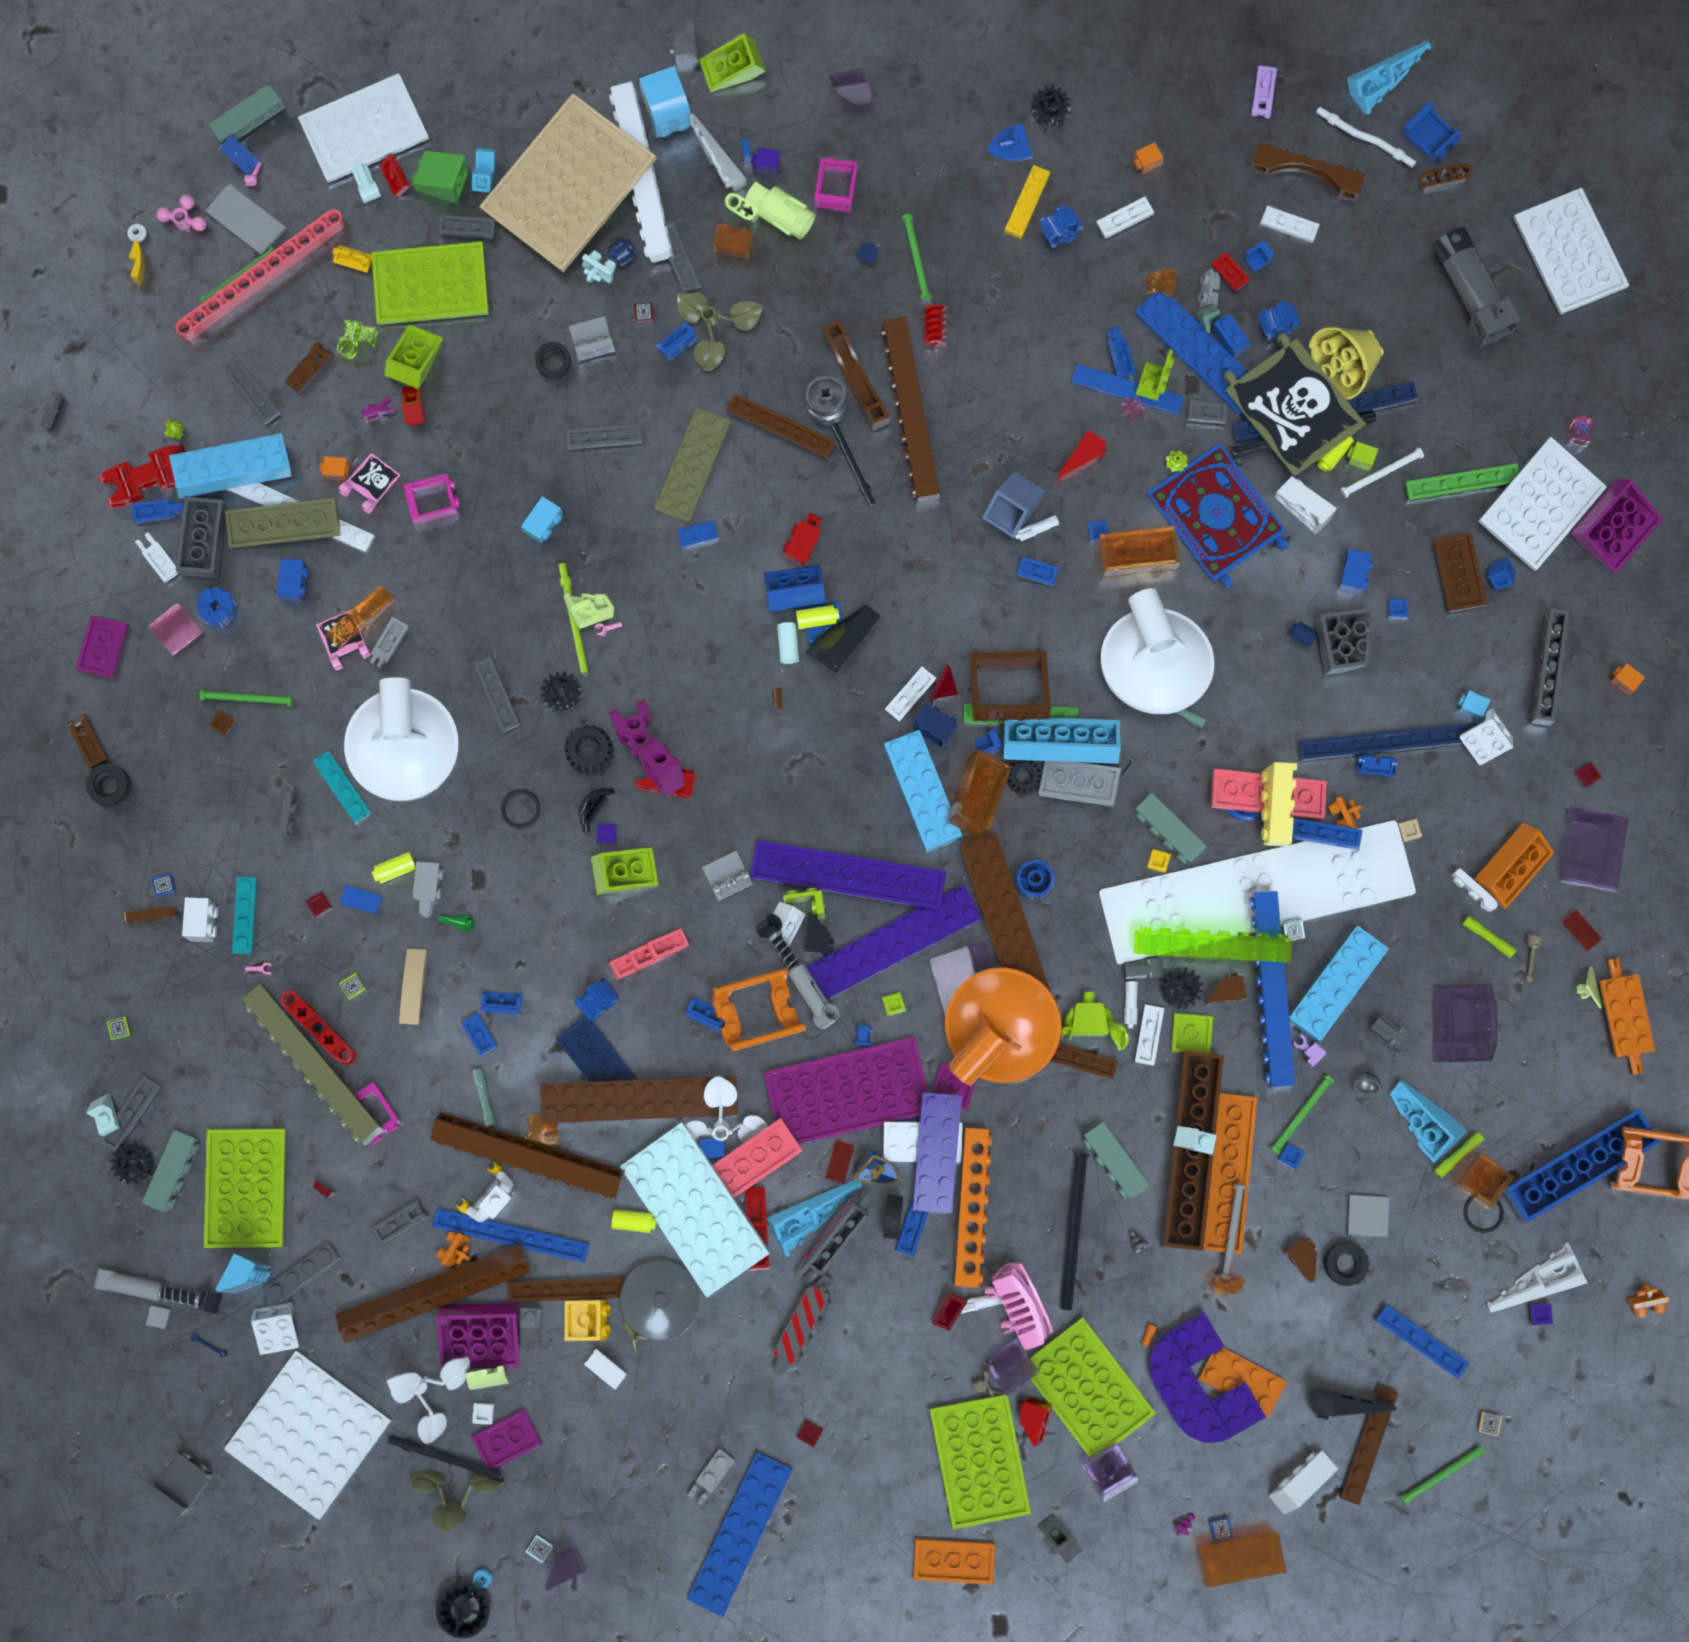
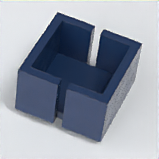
[913,703,958,750]

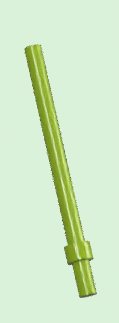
[558,563,588,674]

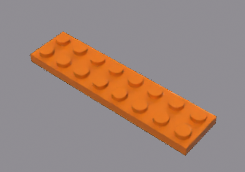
[1204,1093,1257,1254]

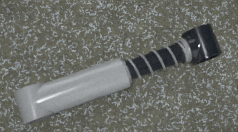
[756,913,840,1029]
[93,1268,222,1314]

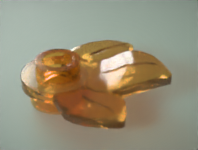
[1145,268,1178,298]
[523,1115,559,1145]

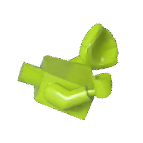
[1061,992,1129,1050]

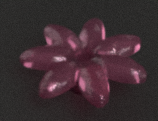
[1121,396,1146,421]

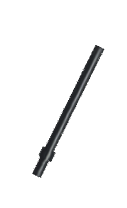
[830,423,876,507]
[388,1436,502,1480]

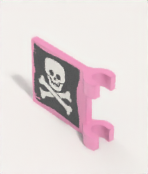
[338,453,401,515]
[316,610,371,671]

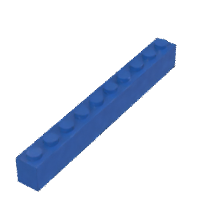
[1249,891,1295,1087]

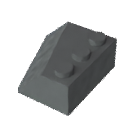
[1314,607,1375,675]

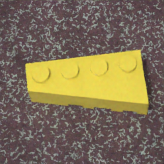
[1261,762,1297,846]

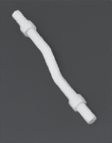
[1316,107,1416,168]

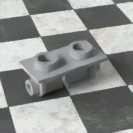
[1199,269,1220,309]

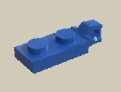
[1107,327,1136,378]
[131,499,184,524]

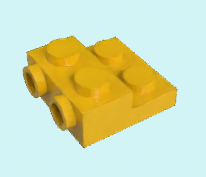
[565,1300,611,1341]

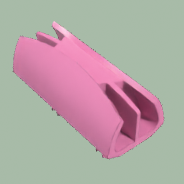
[985,1263,1053,1350]

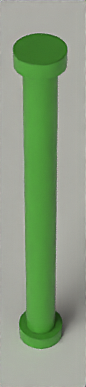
[902,214,932,301]
[199,246,274,303]
[200,689,293,706]
[1269,1074,1335,1155]
[1400,1444,1486,1506]

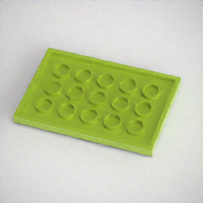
[372,242,489,325]
[204,1129,286,1248]
[1020,1317,1156,1463]
[930,1394,1031,1529]

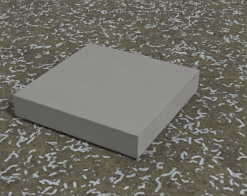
[1347,1195,1389,1237]

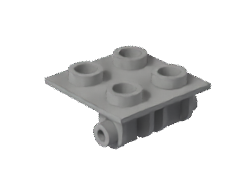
[702,851,753,901]

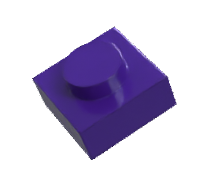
[597,824,617,844]
[1530,1304,1553,1325]

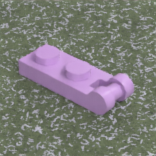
[1251,66,1277,119]

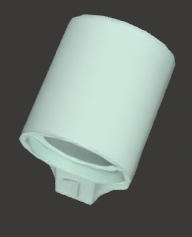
[352,164,381,203]

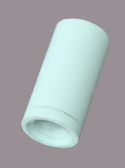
[777,622,799,664]

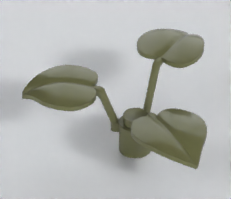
[677,293,763,371]
[410,1470,504,1534]

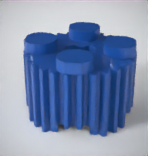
[1040,205,1084,248]
[1258,300,1301,340]
[196,587,239,629]
[1015,859,1055,900]
[574,977,620,1022]

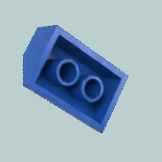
[764,565,826,611]

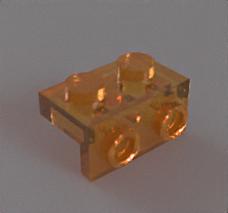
[1211,1276,1245,1297]

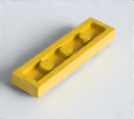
[1005,165,1050,239]

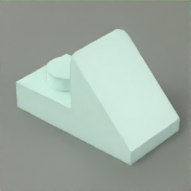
[87,1093,120,1136]
[1173,1126,1217,1155]

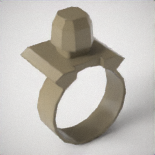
[973,1366,1014,1396]

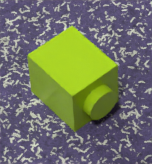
[1347,441,1378,471]

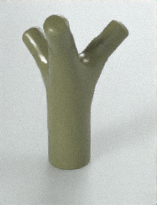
[622,1322,647,1352]

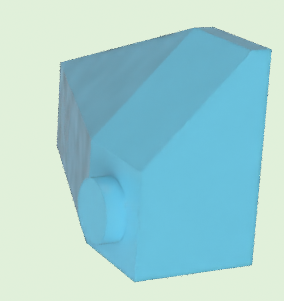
[1390,1081,1466,1163]

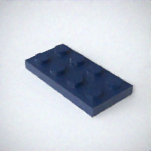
[556,1015,634,1082]

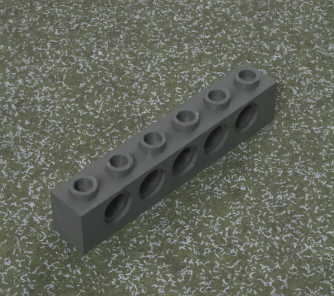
[1531,608,1570,726]

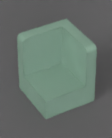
[1196,305,1220,333]

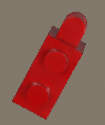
[783,513,822,567]

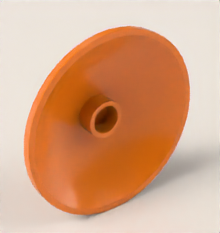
[945,967,1062,1086]

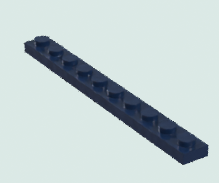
[1232,381,1418,443]
[1298,722,1482,761]

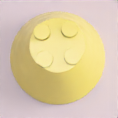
[1309,327,1384,400]

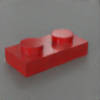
[379,155,410,197]
[1211,252,1250,293]

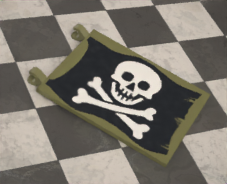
[1223,332,1366,477]

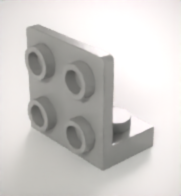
[569,316,615,361]

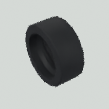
[535,342,571,380]

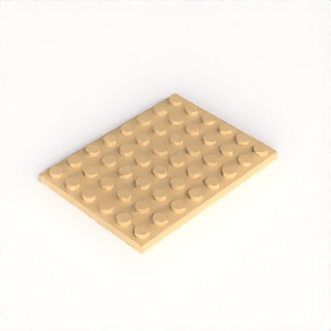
[479,94,657,272]

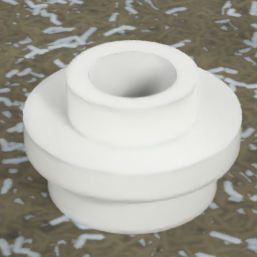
[127,224,147,242]

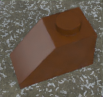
[1205,973,1246,1006]
[1284,1237,1317,1283]

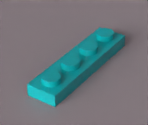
[313,751,371,824]
[232,877,258,955]

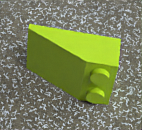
[699,33,766,92]
[385,324,443,389]
[591,847,659,895]

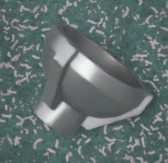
[1353,1067,1383,1094]

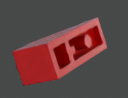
[1056,430,1108,483]
[635,769,697,800]

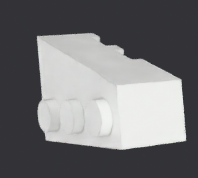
[1274,477,1337,534]
[1268,1451,1338,1514]

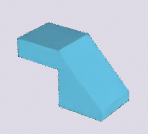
[472,147,496,193]

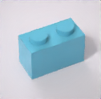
[521,496,563,544]

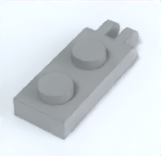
[370,617,409,668]

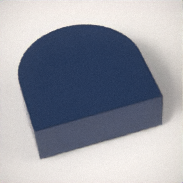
[856,243,878,265]

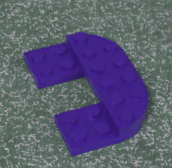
[1150,1312,1266,1443]

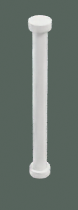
[1340,447,1424,498]

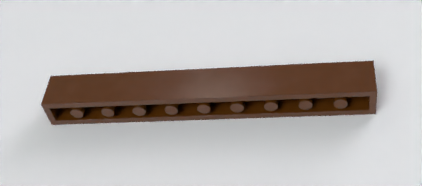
[881,316,940,503]
[430,1112,625,1199]
[335,1244,531,1343]

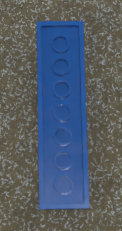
[1134,287,1249,416]
[687,1452,793,1617]

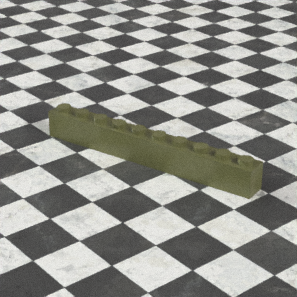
[242,984,384,1145]

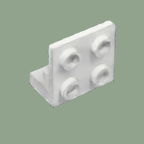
[1460,709,1513,765]
[251,1302,299,1355]

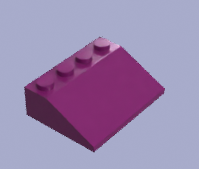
[1571,478,1663,574]
[436,1303,520,1370]

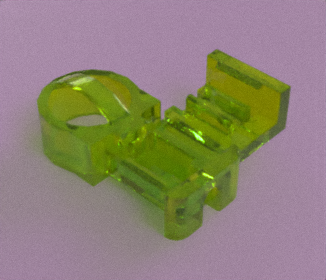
[337,320,377,359]

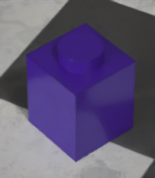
[752,147,780,175]

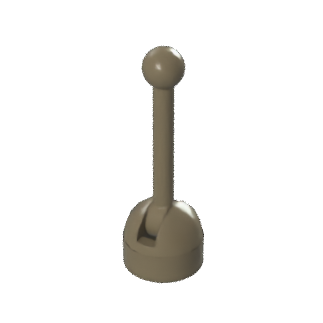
[1525,935,1543,982]

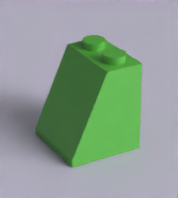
[412,151,469,203]

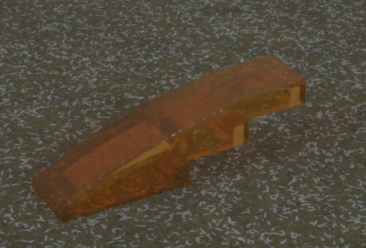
[325,586,395,649]

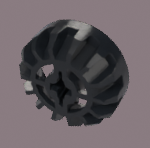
[436,1582,492,1639]

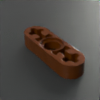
[1418,163,1472,190]
[121,907,178,924]

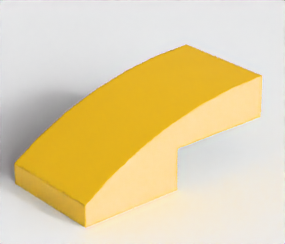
[129,240,145,284]

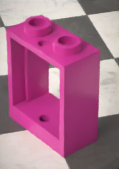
[814,157,858,212]
[403,473,460,525]
[354,1082,401,1144]

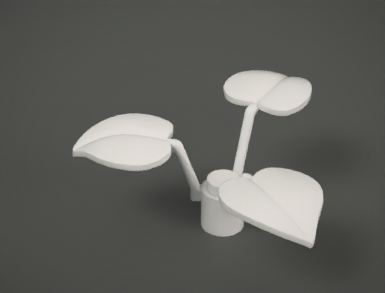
[685,1076,768,1146]
[387,1356,470,1444]

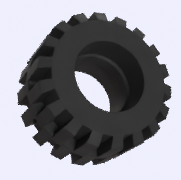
[564,725,614,776]

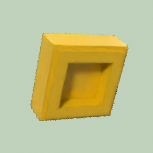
[1147,849,1171,873]

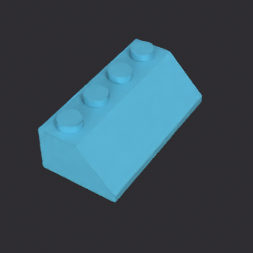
[216,1253,271,1293]

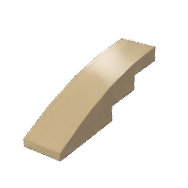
[399,949,427,1025]

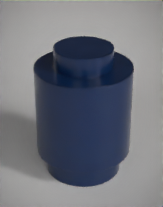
[1288,621,1318,648]

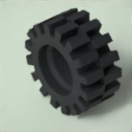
[1007,760,1042,795]

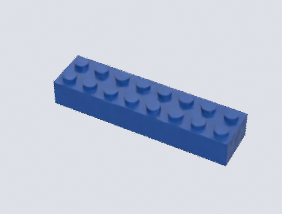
[1503,1109,1661,1223]

